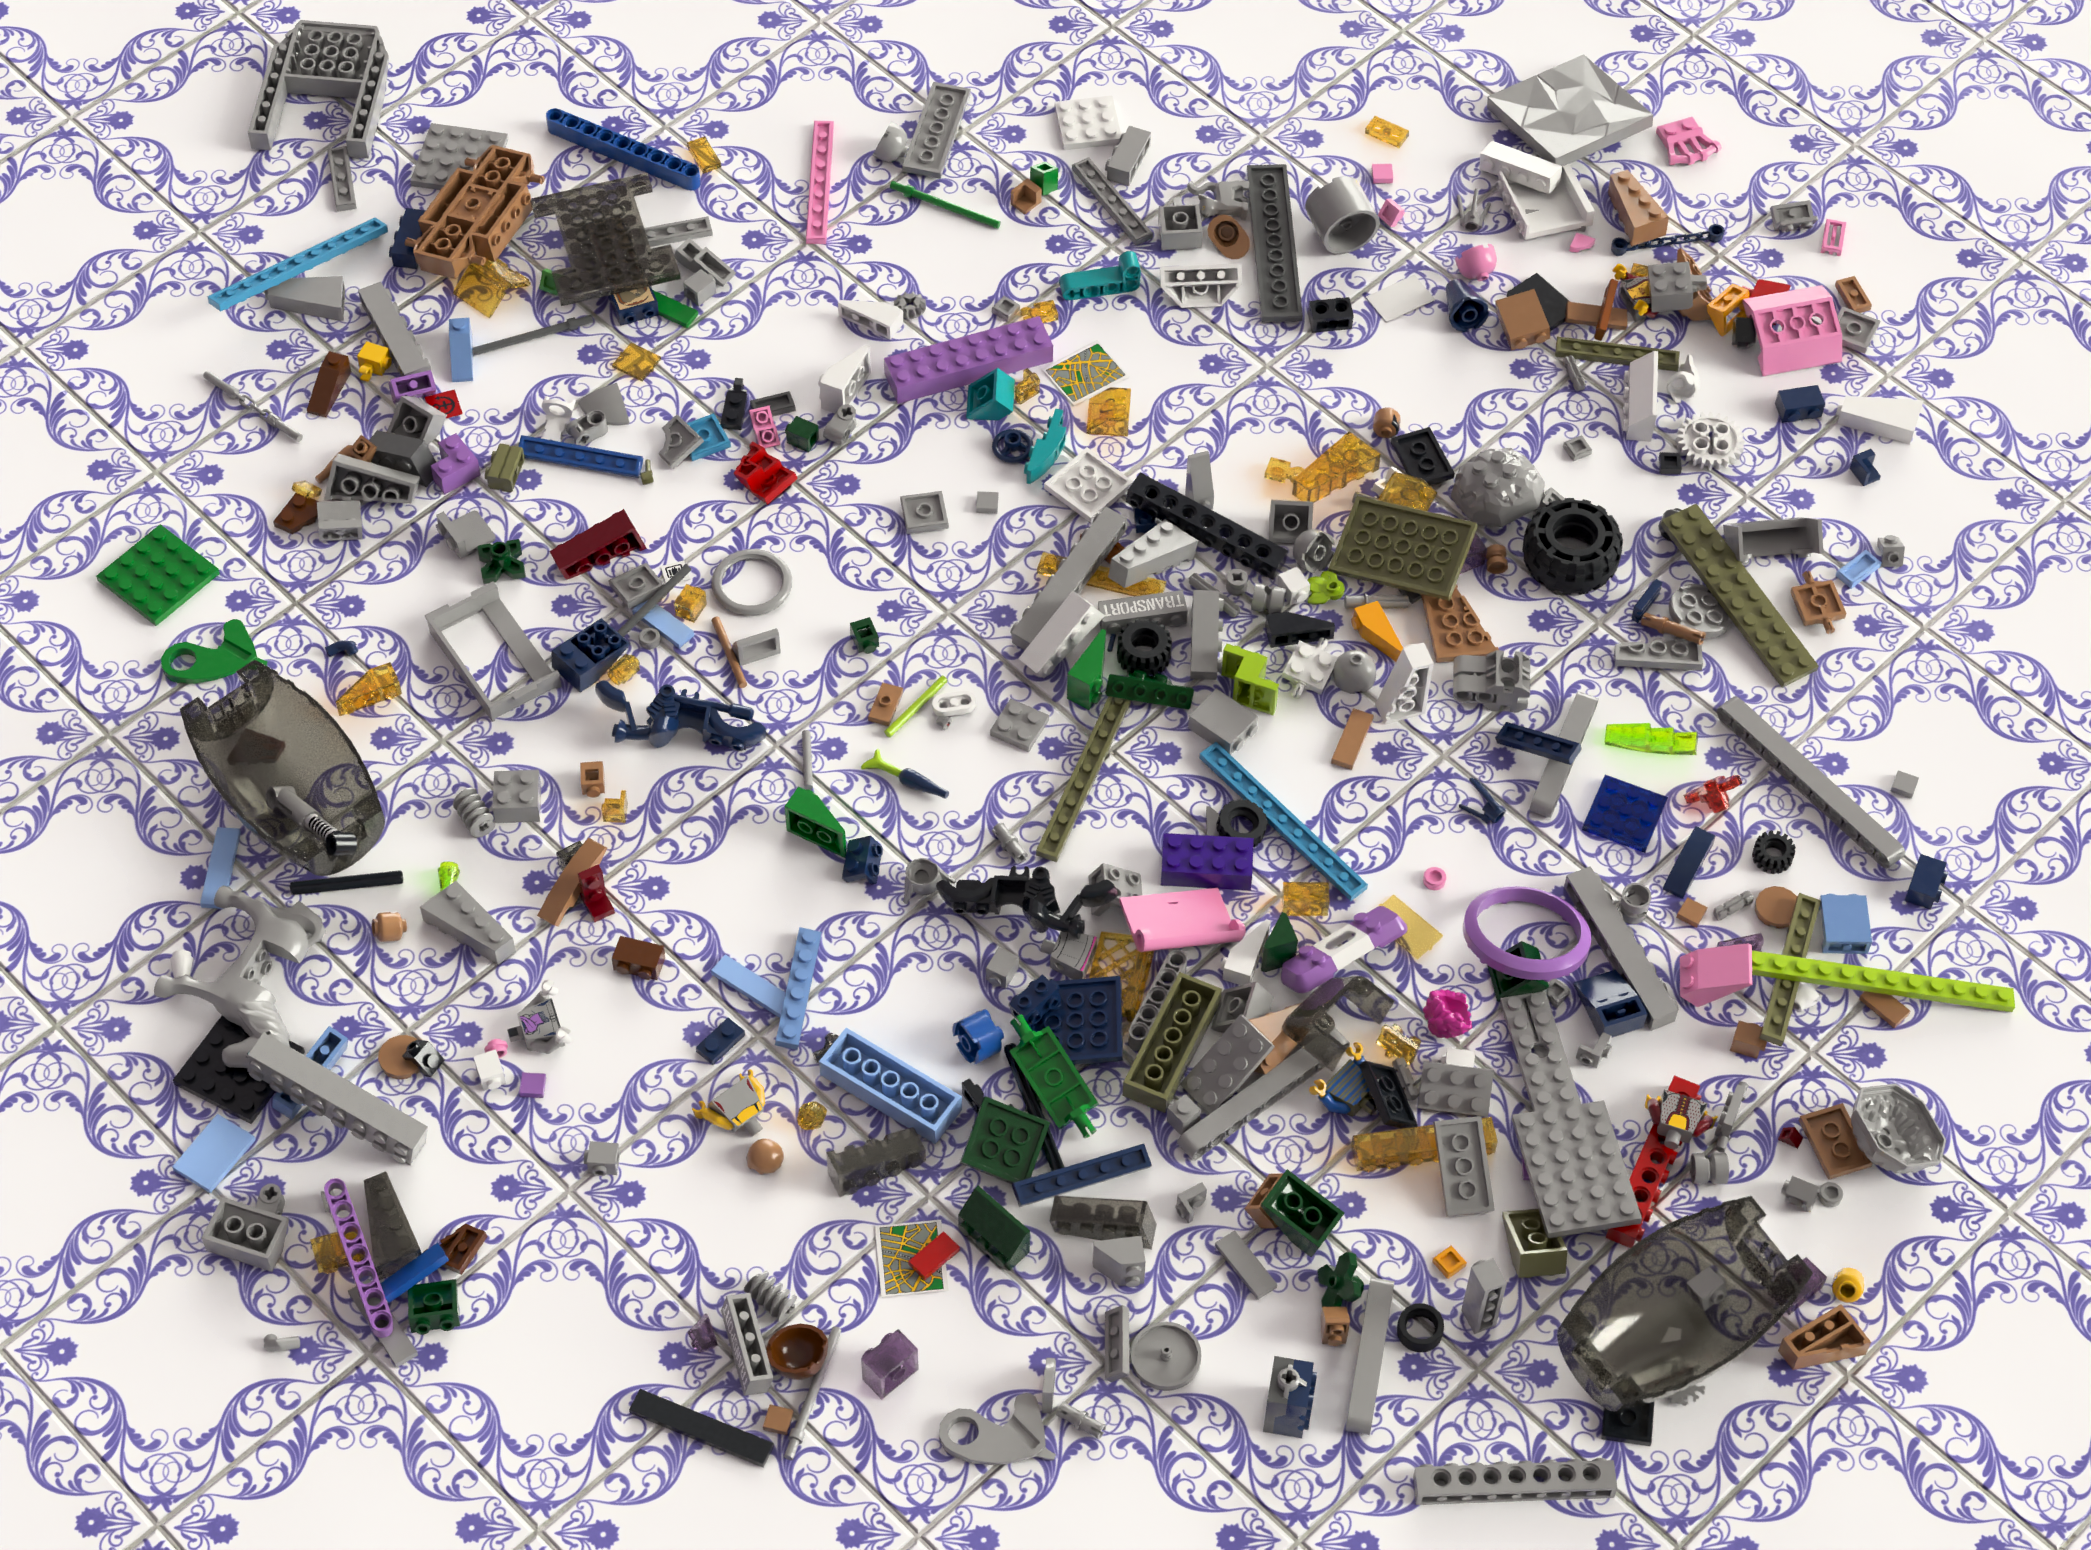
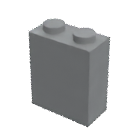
[1188,688,1258,755]

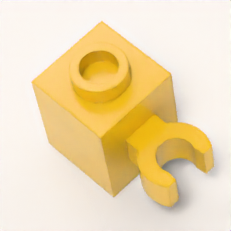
[357,341,392,382]

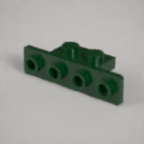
[1105,670,1194,710]

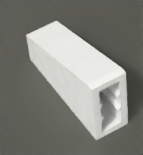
[1836,396,1923,444]

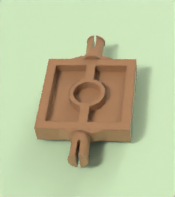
[1790,571,1847,634]

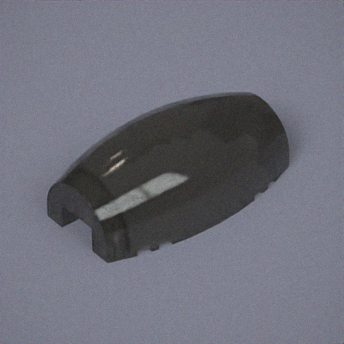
[180,659,385,876]
[1557,1196,1813,1411]

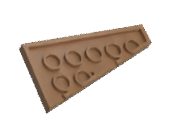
[1421,584,1499,663]

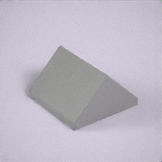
[1269,500,1314,543]

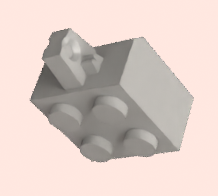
[1158,197,1203,250]
[1648,262,1707,312]

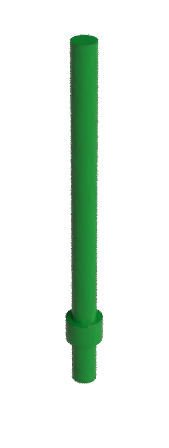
[890,181,1001,229]

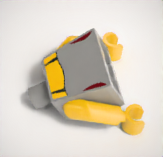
[692,1069,765,1137]

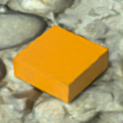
[1432,1246,1467,1279]

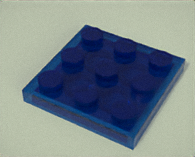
[1582,774,1668,853]

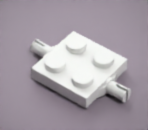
[1281,638,1338,699]

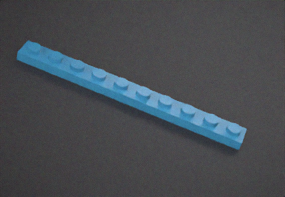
[207,218,388,312]
[1199,742,1368,901]

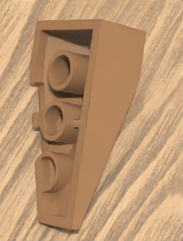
[1677,248,1715,321]
[1249,1000,1320,1075]

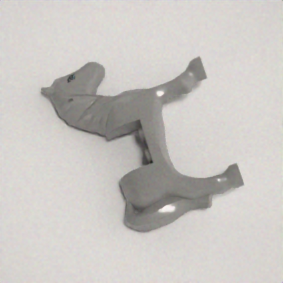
[154,885,326,1068]

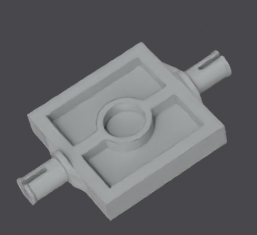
[1714,1082,1749,1153]

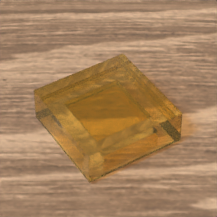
[292,480,322,498]

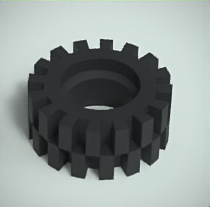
[1752,830,1796,874]

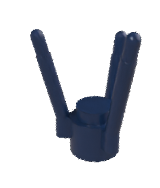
[1459,778,1506,824]

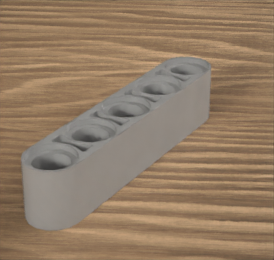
[1128,950,1187,1052]

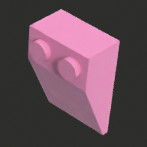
[1680,943,1752,1007]

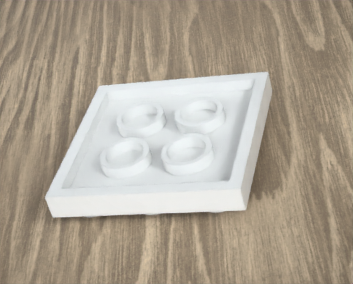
[1054,96,1121,150]
[1044,447,1133,523]

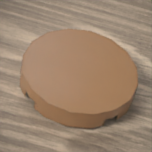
[1755,886,1797,929]
[378,1035,420,1079]

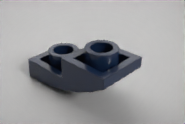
[1133,507,1157,533]

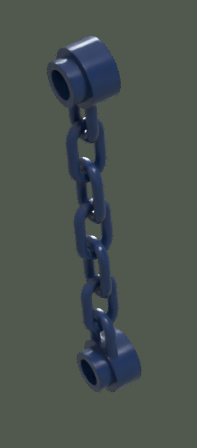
[1611,224,1725,256]

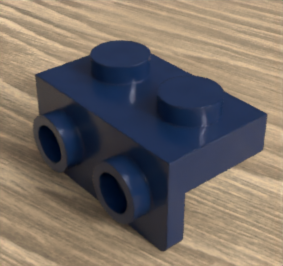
[842,835,883,885]

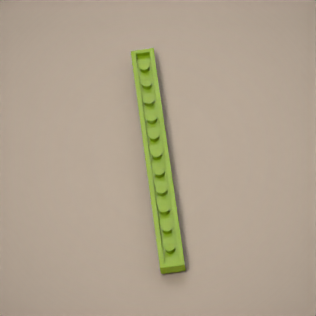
[1752,951,2015,1012]

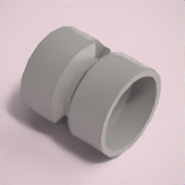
[1251,583,1286,614]
[1618,883,1652,924]
[1690,1153,1729,1184]

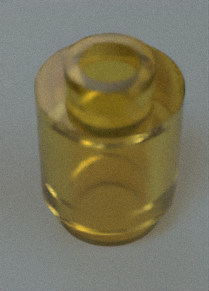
[607,654,640,685]

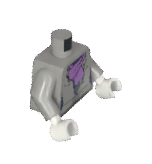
[507,980,572,1054]

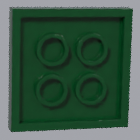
[960,1096,1050,1184]

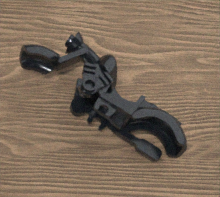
[936,866,1118,939]

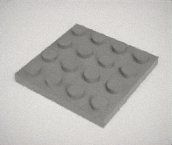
[410,123,508,190]

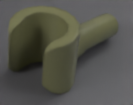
[640,459,654,485]

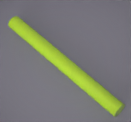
[884,675,948,738]

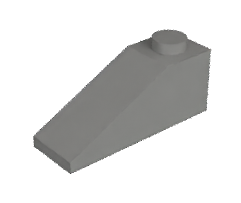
[1185,451,1214,509]

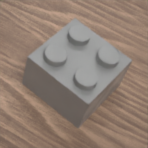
[493,770,541,823]

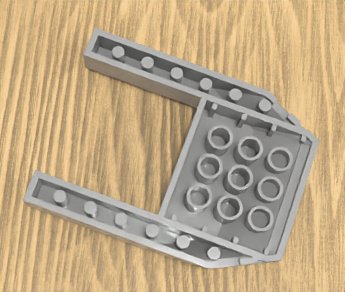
[248,20,389,159]

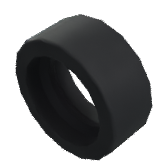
[1397,1303,1444,1352]

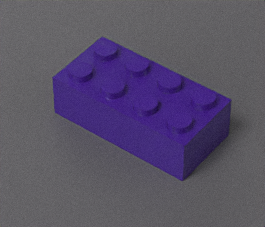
[1161,833,1254,891]

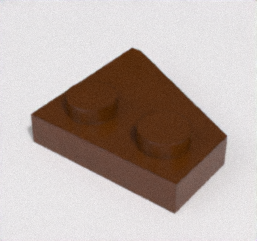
[273,492,319,534]

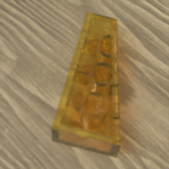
[1292,431,1381,502]

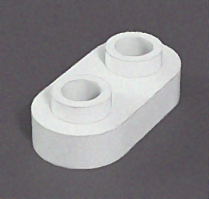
[932,691,976,717]

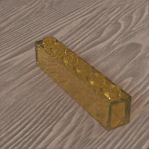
[1351,1117,1498,1172]

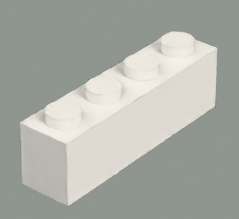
[1479,141,1562,194]

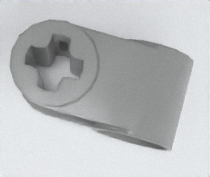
[823,404,857,446]
[566,410,608,446]
[256,1184,285,1215]

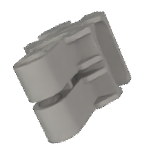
[1453,650,1530,713]

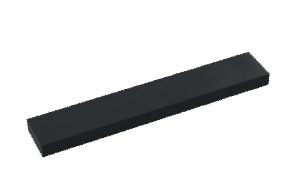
[629,1389,774,1468]

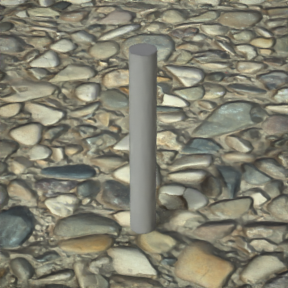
[802,730,813,790]

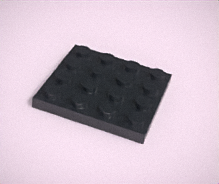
[173,1015,305,1124]

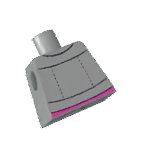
[1040,931,1098,980]

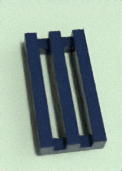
[1631,579,1663,623]

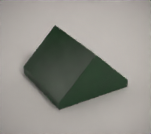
[1261,912,1298,972]

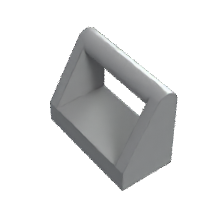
[732,628,781,666]

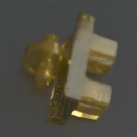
[1376,1023,1421,1065]

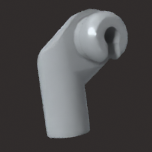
[264,1334,300,1352]

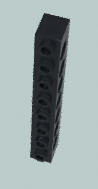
[1125,472,1288,580]

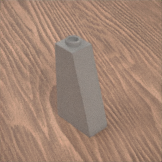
[265,276,345,321]

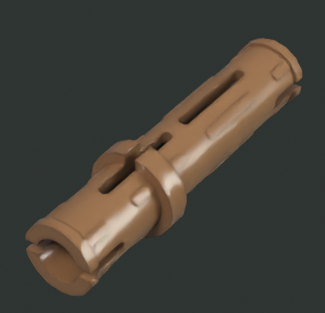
[1641,612,1706,645]

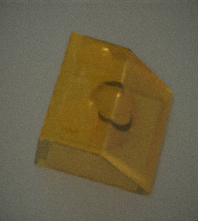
[1086,387,1131,437]
[1378,472,1437,511]

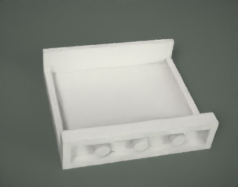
[1496,164,1595,240]

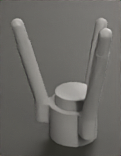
[1457,189,1491,232]

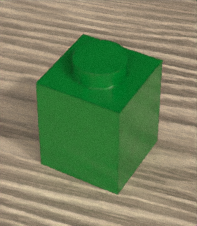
[1030,161,1058,195]

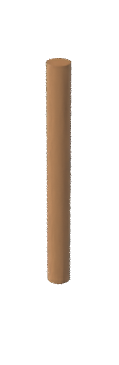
[711,617,747,688]

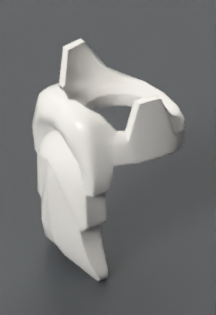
[1666,354,1699,403]
[541,396,576,442]

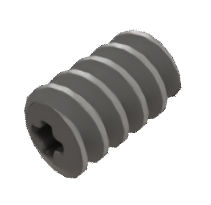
[453,787,495,838]
[744,1271,797,1323]

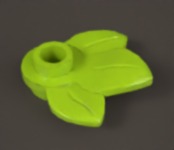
[1307,571,1345,604]

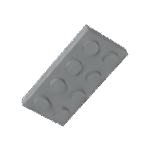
[1180,1014,1275,1114]
[1433,1116,1495,1217]

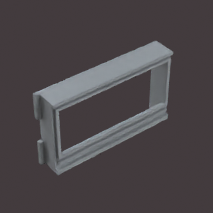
[425,581,561,722]

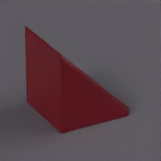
[1778,1127,1803,1149]

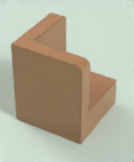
[1011,178,1042,214]

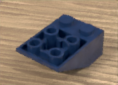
[551,618,630,693]
[1573,970,1647,1038]

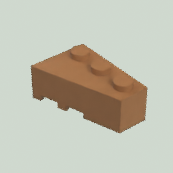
[1778,1304,1871,1370]

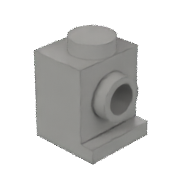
[1781,1176,1820,1212]

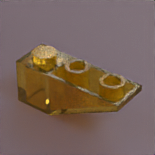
[335,662,402,716]

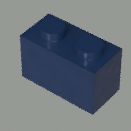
[1775,385,1825,423]
[1904,854,1948,910]

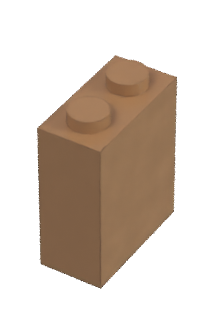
[1495,289,1550,351]

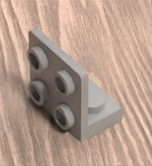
[317,500,362,541]
[1088,863,1142,916]

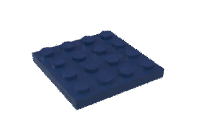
[1029,976,1123,1065]

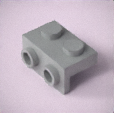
[1770,200,1818,232]

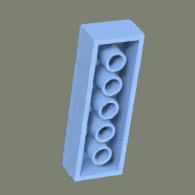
[819,1028,962,1144]

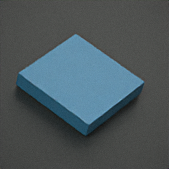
[687,413,731,461]

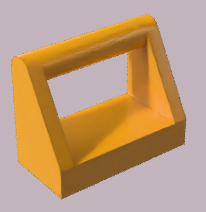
[1707,283,1749,336]

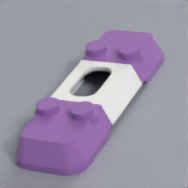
[1281,906,1408,993]

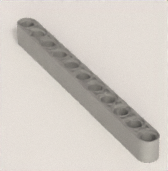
[1716,696,1906,869]

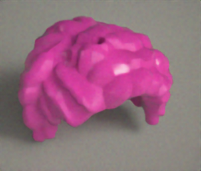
[1423,989,1472,1039]

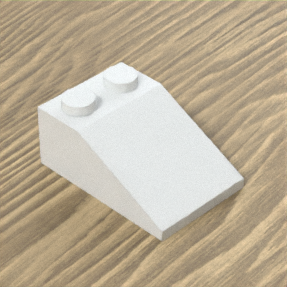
[818,345,871,413]

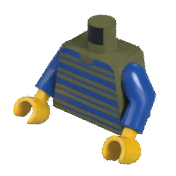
[1309,1042,1377,1116]

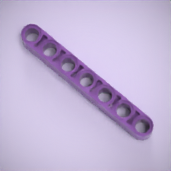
[324,1178,394,1338]

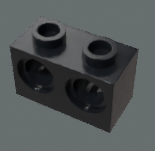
[1308,297,1354,333]

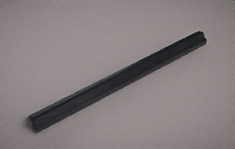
[1004,1043,1064,1171]

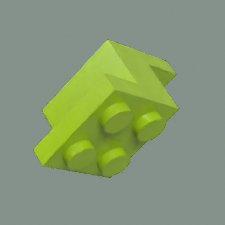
[1221,643,1279,715]

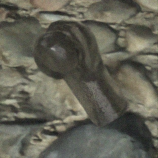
[812,1032,839,1063]

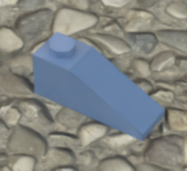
[449,318,473,382]

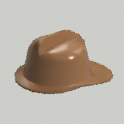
[1207,214,1250,259]

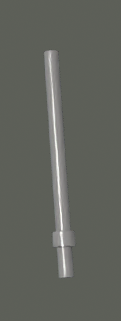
[784,1326,841,1460]

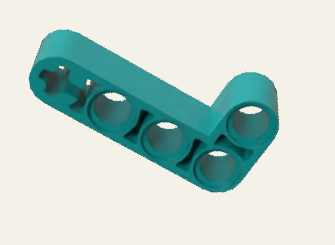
[1059,251,1141,300]

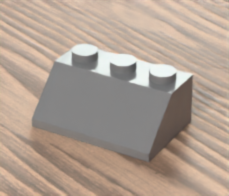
[201,1197,289,1272]

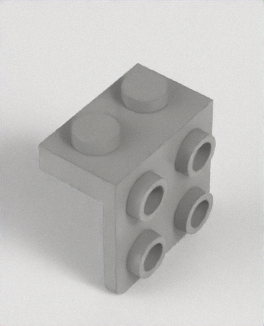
[436,510,496,559]

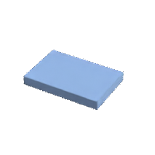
[172,1114,256,1193]

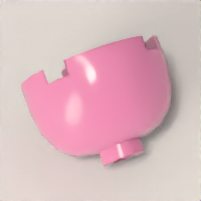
[1455,244,1497,281]

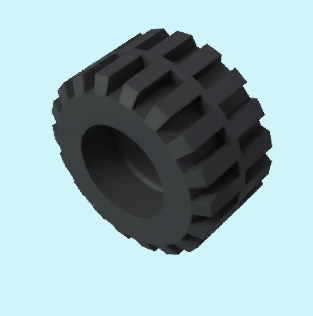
[1117,619,1172,676]

